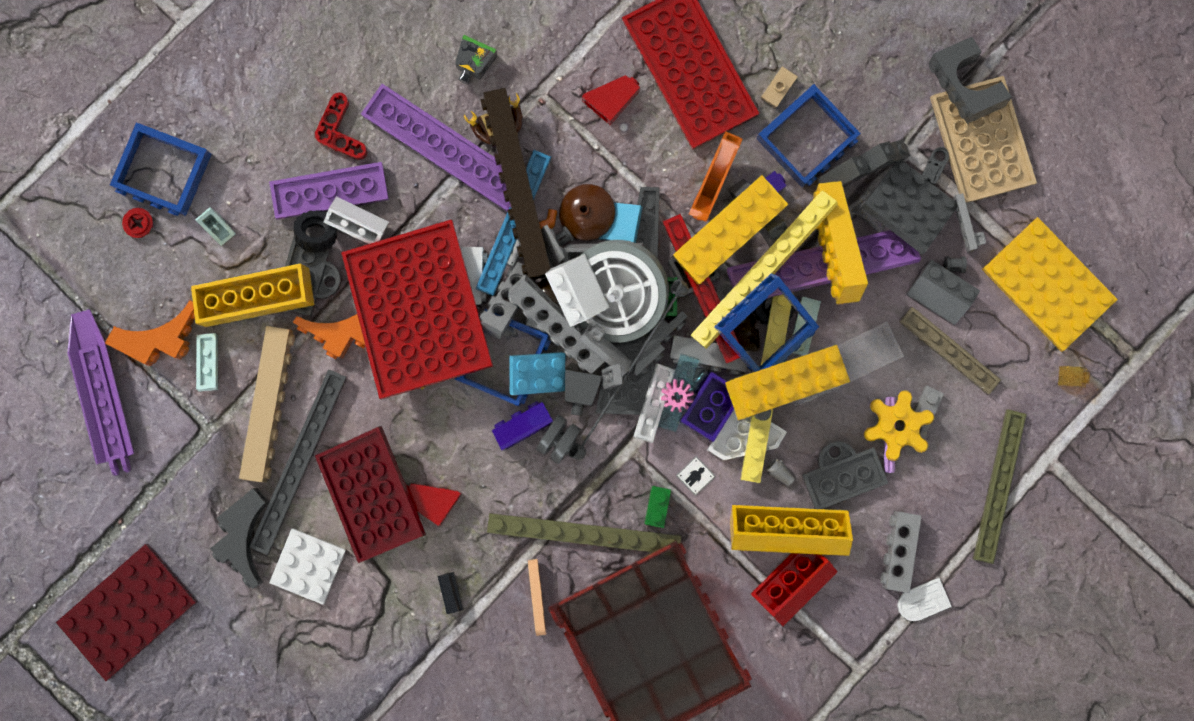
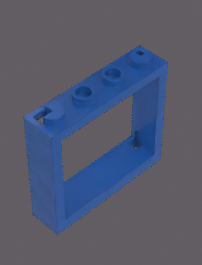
[756,84,861,188]
[110,122,212,216]
[714,273,819,373]
[455,309,551,407]

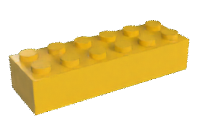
[672,175,788,285]
[810,181,868,304]
[191,263,314,327]
[725,345,850,420]
[730,505,853,556]

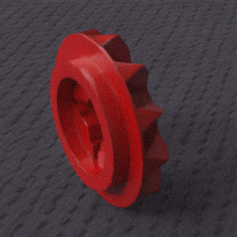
[122,208,154,238]

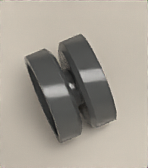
[536,414,581,465]

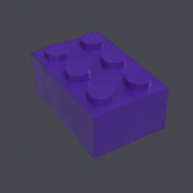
[679,372,734,442]

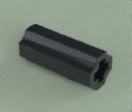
[437,572,464,614]

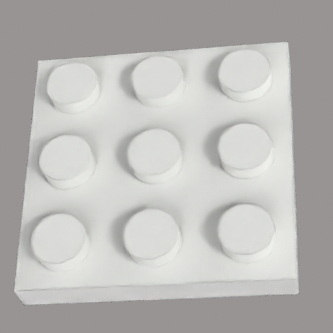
[269,528,347,605]

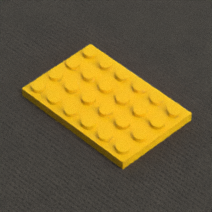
[982,217,1118,352]

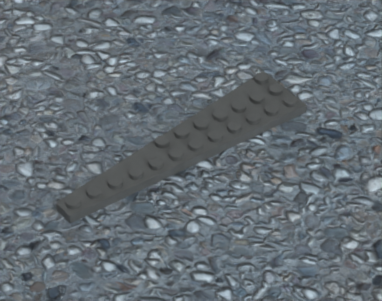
[596,187,660,415]

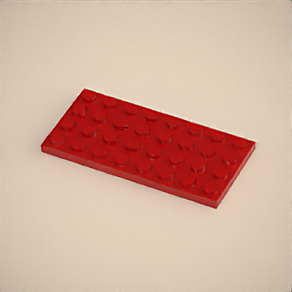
[622,0,759,150]

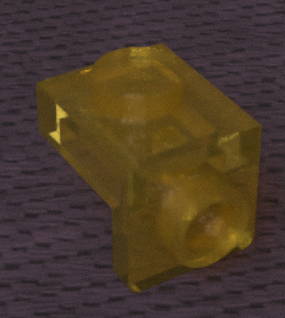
[1058,366,1090,388]

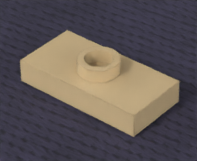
[761,66,798,108]

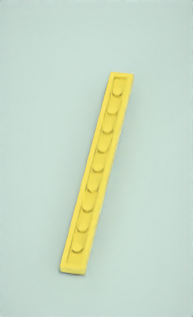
[691,190,838,349]
[740,294,791,483]

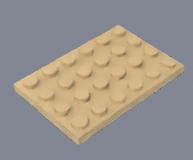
[930,76,1037,203]

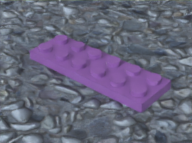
[269,162,389,220]

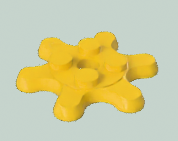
[864,390,934,461]

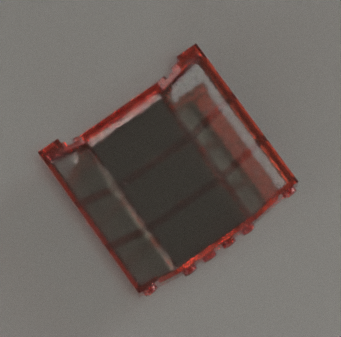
[548,540,752,721]

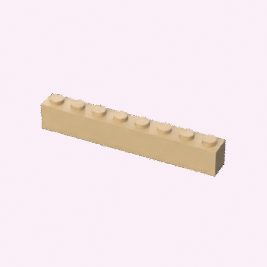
[239,326,295,482]

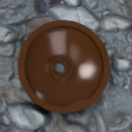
[559,184,615,241]

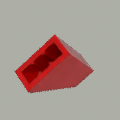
[582,75,640,125]
[406,483,462,526]

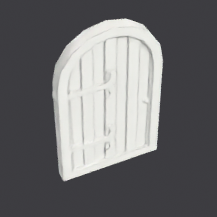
[897,578,952,621]

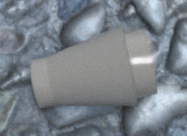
[766,458,795,486]

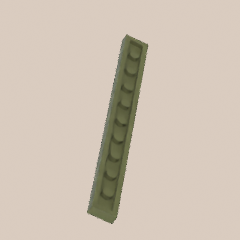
[487,513,681,555]

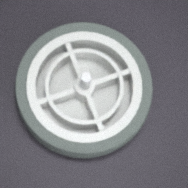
[579,240,669,342]

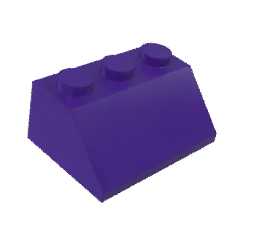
[492,401,553,451]

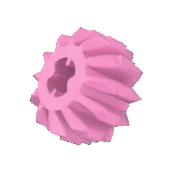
[661,379,694,412]

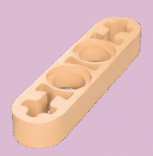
[528,559,546,636]

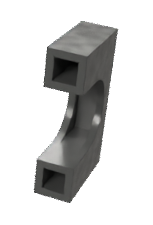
[928,37,1012,124]

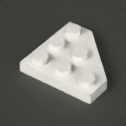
[707,410,787,460]

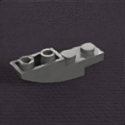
[634,311,688,377]

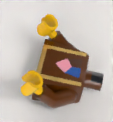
[464,93,523,144]

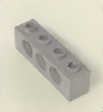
[480,262,536,340]
[880,511,921,593]

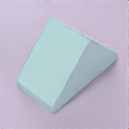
[195,207,236,246]

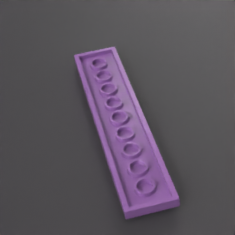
[361,84,510,212]
[727,230,921,298]

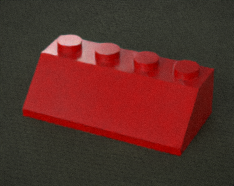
[751,553,838,627]

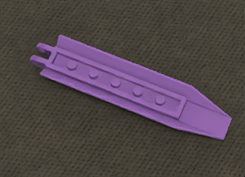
[67,309,134,476]

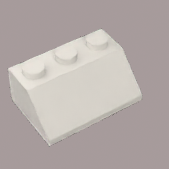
[545,254,610,327]

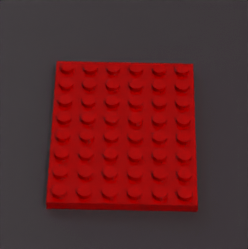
[341,219,493,400]

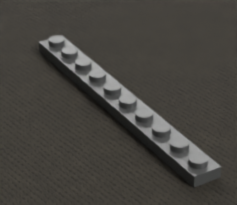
[249,369,347,555]

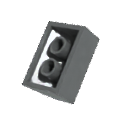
[906,260,980,325]

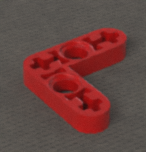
[315,92,368,160]

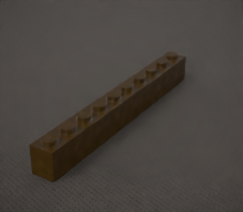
[480,87,551,280]

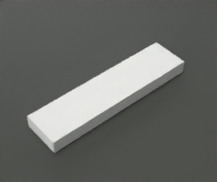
[633,364,675,443]

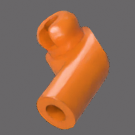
[539,209,557,229]

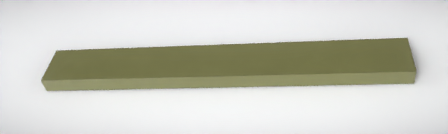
[973,409,1027,564]

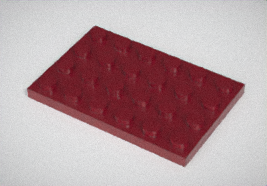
[315,426,426,563]
[56,544,197,681]

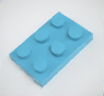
[510,352,565,395]

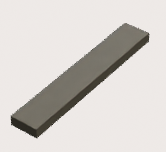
[899,307,1001,395]

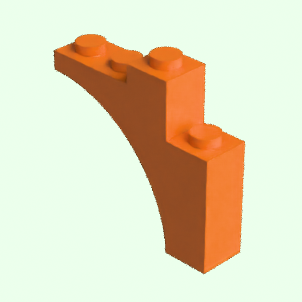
[689,131,743,222]
[105,300,195,366]
[293,314,365,359]

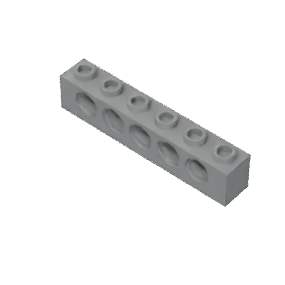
[508,274,605,374]

